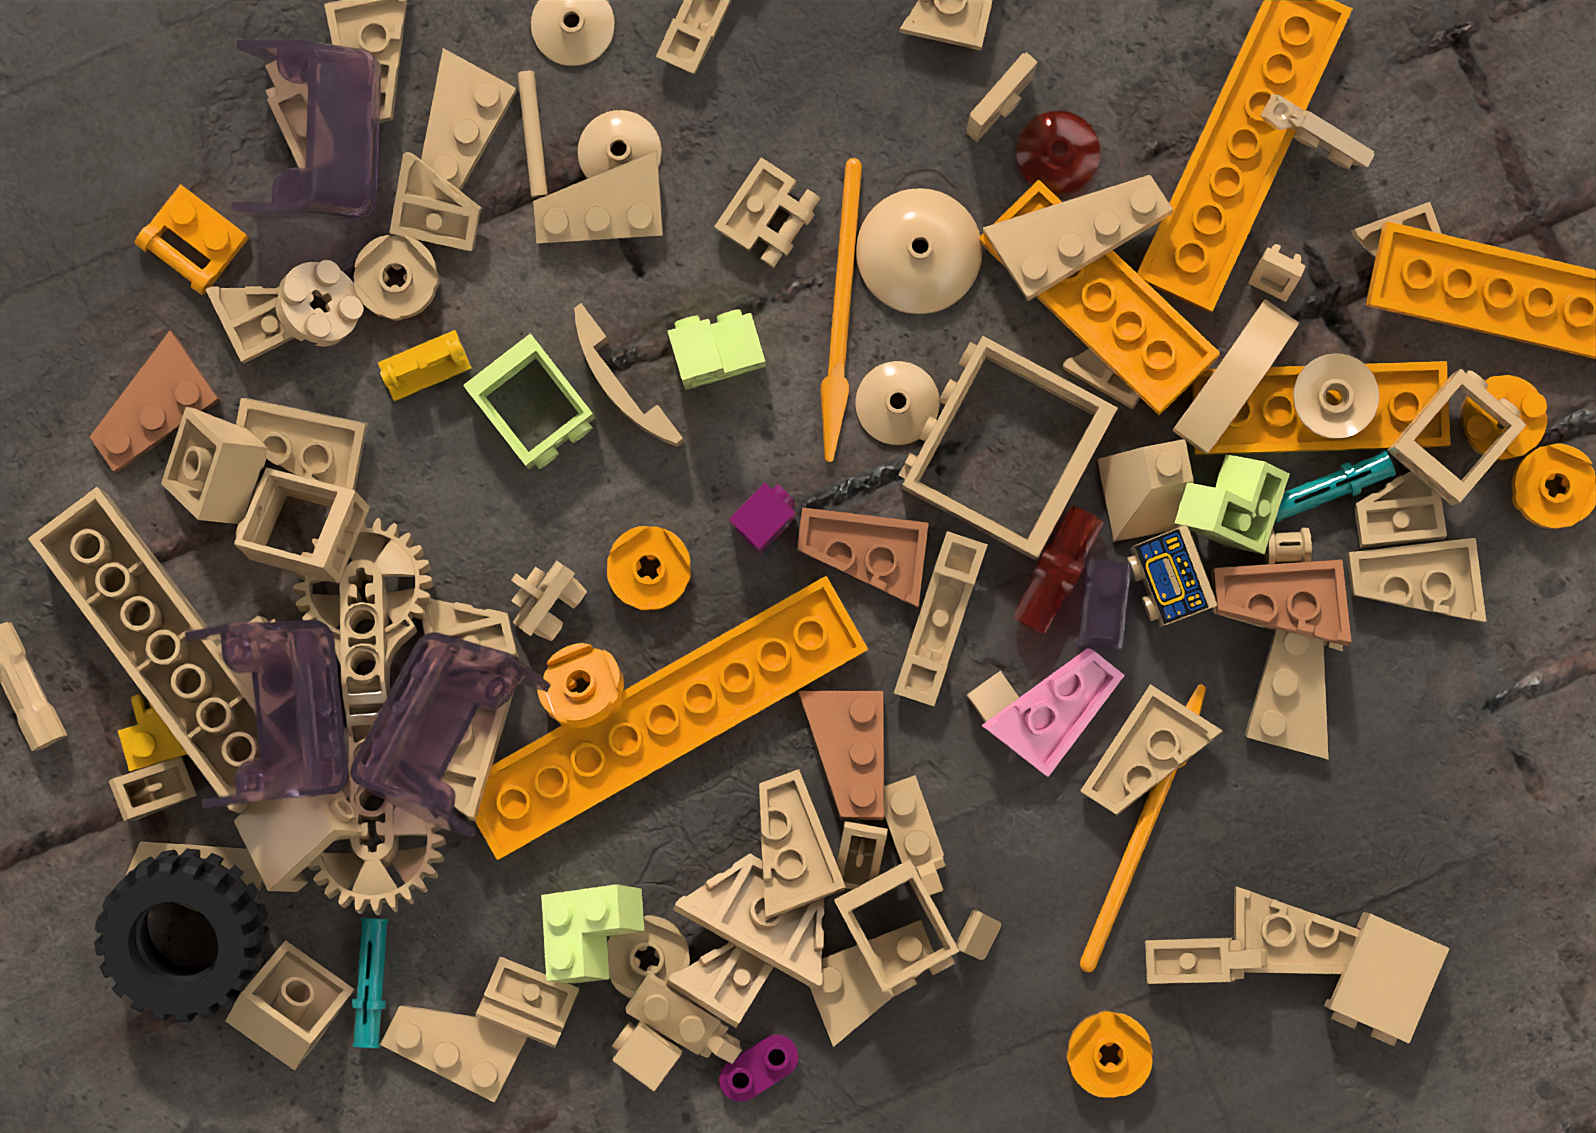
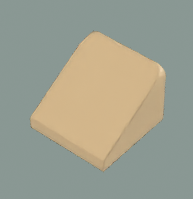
[966,671,1019,722]
[956,909,1001,960]

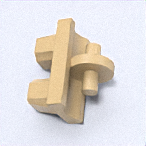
[511,560,587,641]

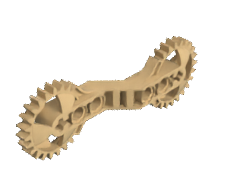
[293,518,446,915]

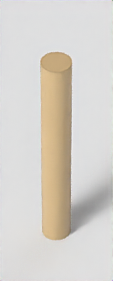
[518,71,548,198]

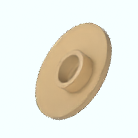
[531,0,615,66]
[578,110,662,179]
[1293,353,1379,439]
[856,361,940,445]

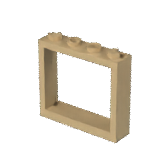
[899,336,1118,560]

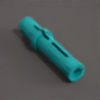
[1275,451,1396,523]
[352,917,389,1048]

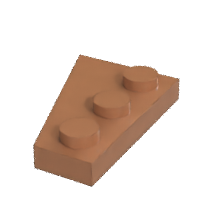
[90,331,221,473]
[797,507,929,608]
[1212,560,1352,647]
[798,691,884,820]

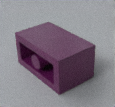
[729,482,796,555]

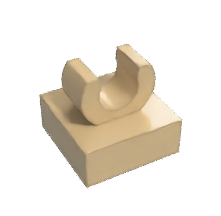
[1248,244,1306,302]

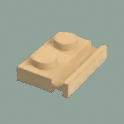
[476,956,579,1048]

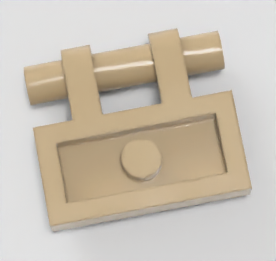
[714,157,821,268]

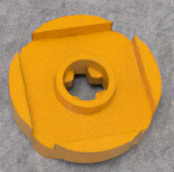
[1460,375,1547,461]
[1511,444,1596,529]
[607,526,691,611]
[537,643,624,730]
[1066,1011,1153,1098]

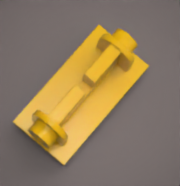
[378,330,472,402]

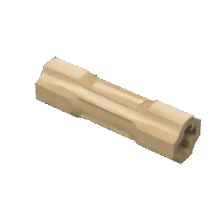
[0,622,68,752]

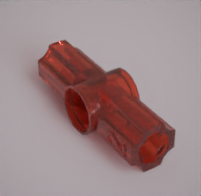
[1013,505,1104,635]

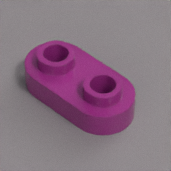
[719,1034,798,1102]

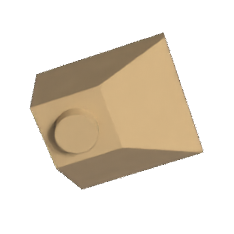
[1097,439,1194,542]

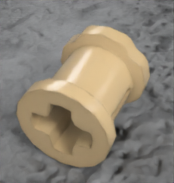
[1264,528,1312,565]

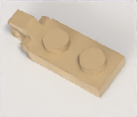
[265,59,342,178]
[1260,94,1375,169]
[884,775,946,896]
[1145,938,1267,984]
[626,973,742,1064]

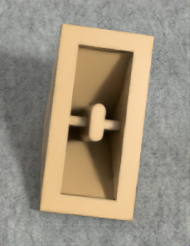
[109,756,197,821]
[837,821,888,890]

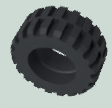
[94,848,270,1023]

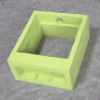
[463,333,595,469]

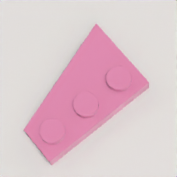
[981,648,1125,777]

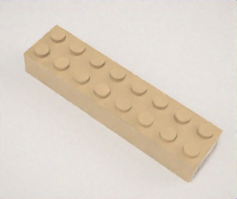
[28,487,307,814]

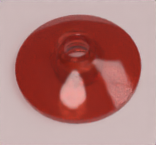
[1016,111,1100,194]

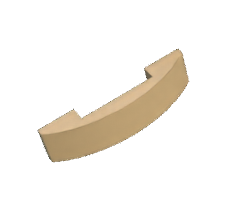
[656,0,732,75]
[1172,299,1299,455]
[574,303,685,447]
[894,531,987,706]

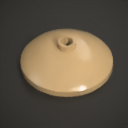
[856,188,982,315]

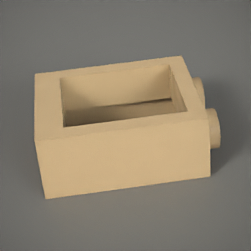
[1387,369,1527,506]
[234,468,370,584]
[834,859,959,996]

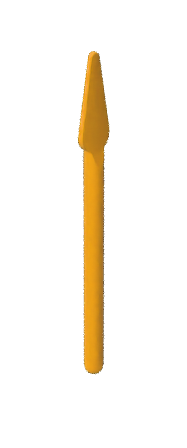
[820,158,862,462]
[1080,684,1206,972]

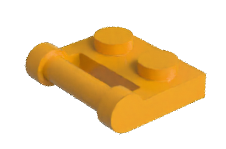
[134,184,250,295]

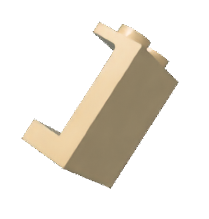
[234,759,362,892]
[1324,912,1450,1046]

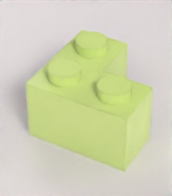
[668,310,766,390]
[1175,454,1290,554]
[541,884,644,984]

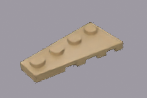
[983,175,1173,301]

